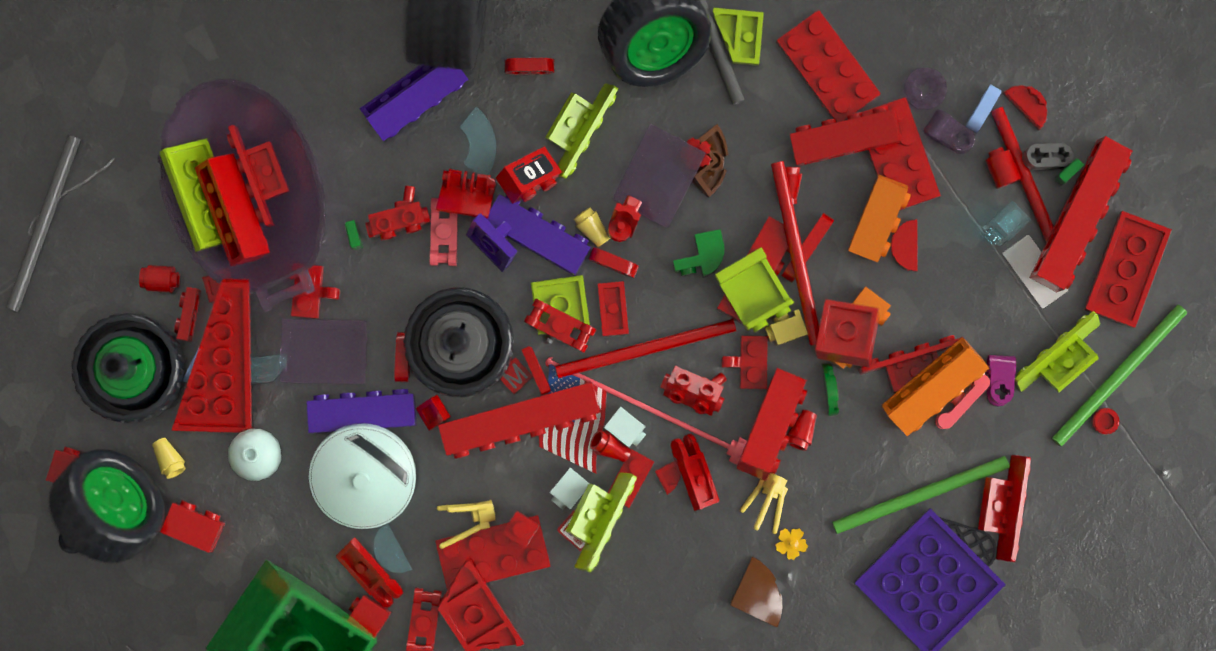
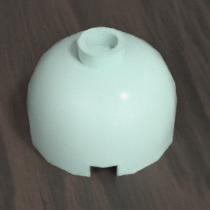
[228,429,281,481]

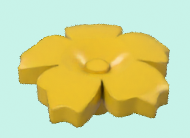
[775,528,808,560]

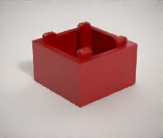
[815,299,879,368]

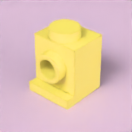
[765,309,808,346]

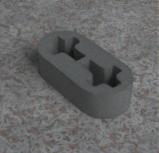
[1022,143,1073,170]

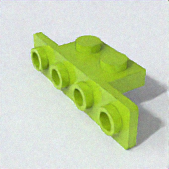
[545,83,618,179]
[1015,311,1101,393]
[565,473,637,572]

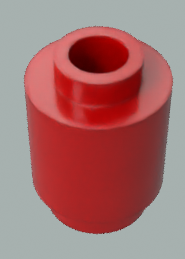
[139,265,180,293]

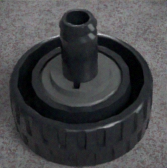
[403,287,514,397]

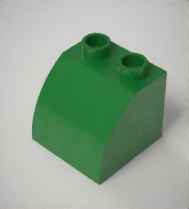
[205,559,377,651]

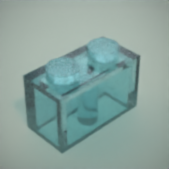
[982,201,1031,246]

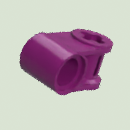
[986,355,1016,407]

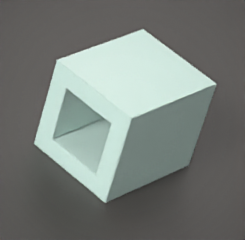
[604,407,646,447]
[550,468,590,510]

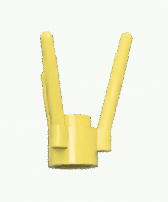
[740,473,788,534]
[436,500,495,549]

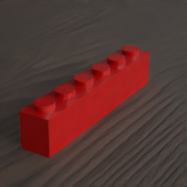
[1029,136,1132,293]
[438,382,601,459]

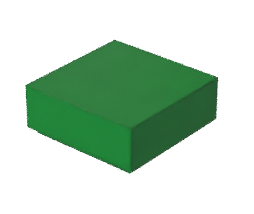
[1054,159,1084,186]
[345,220,363,250]

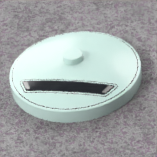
[309,424,416,529]

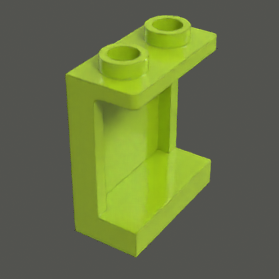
[714,247,794,332]

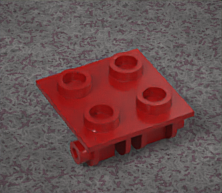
[436,168,496,219]

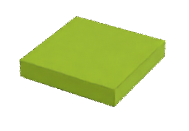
[531,275,590,335]

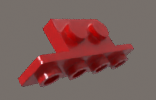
[227,125,290,227]
[859,335,962,393]
[978,455,1031,562]

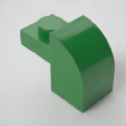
[673,229,724,278]

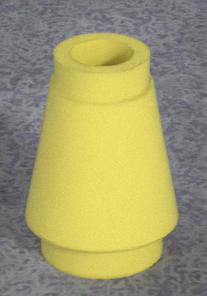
[573,207,610,247]
[152,438,186,479]

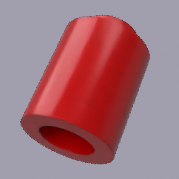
[985,147,1022,189]

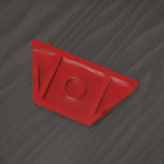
[437,558,524,651]

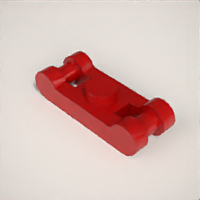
[523,298,597,353]
[406,587,442,651]

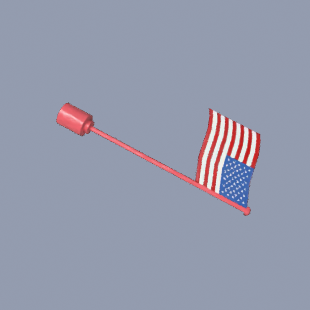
[539,357,747,474]

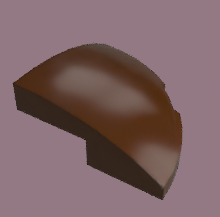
[672,124,728,198]
[730,557,782,627]

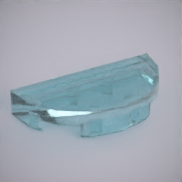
[251,354,288,383]
[373,523,413,573]

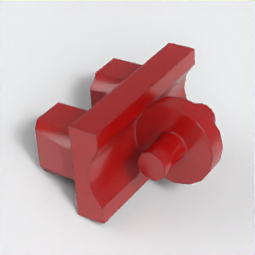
[608,195,642,242]

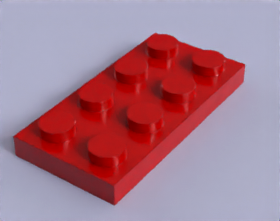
[776,10,881,122]
[862,97,941,211]
[1084,211,1172,328]
[435,515,551,590]

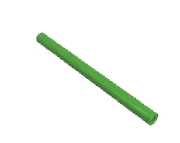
[1052,304,1187,447]
[832,456,1010,534]

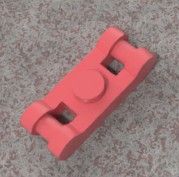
[430,198,458,266]
[935,375,990,429]

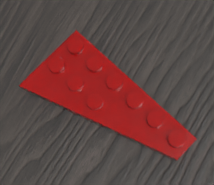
[171,279,252,433]

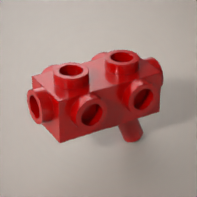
[365,186,431,240]
[660,366,727,416]

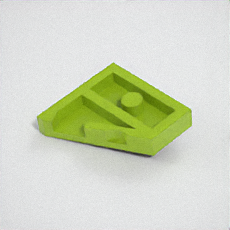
[713,8,764,66]

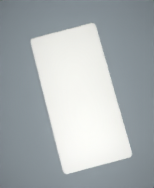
[1003,235,1068,308]

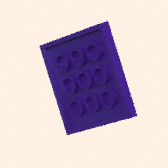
[854,508,1006,651]

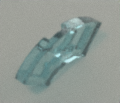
[460,107,496,175]

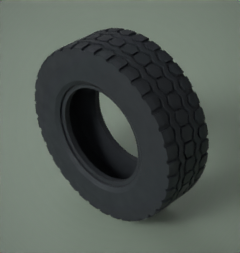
[405,0,487,70]

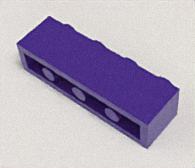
[360,65,468,141]
[486,194,591,276]
[307,389,417,433]

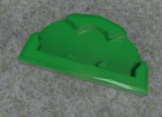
[821,363,839,416]

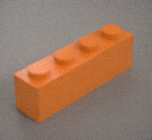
[882,337,989,436]

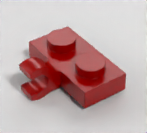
[291,264,340,319]
[721,336,768,389]

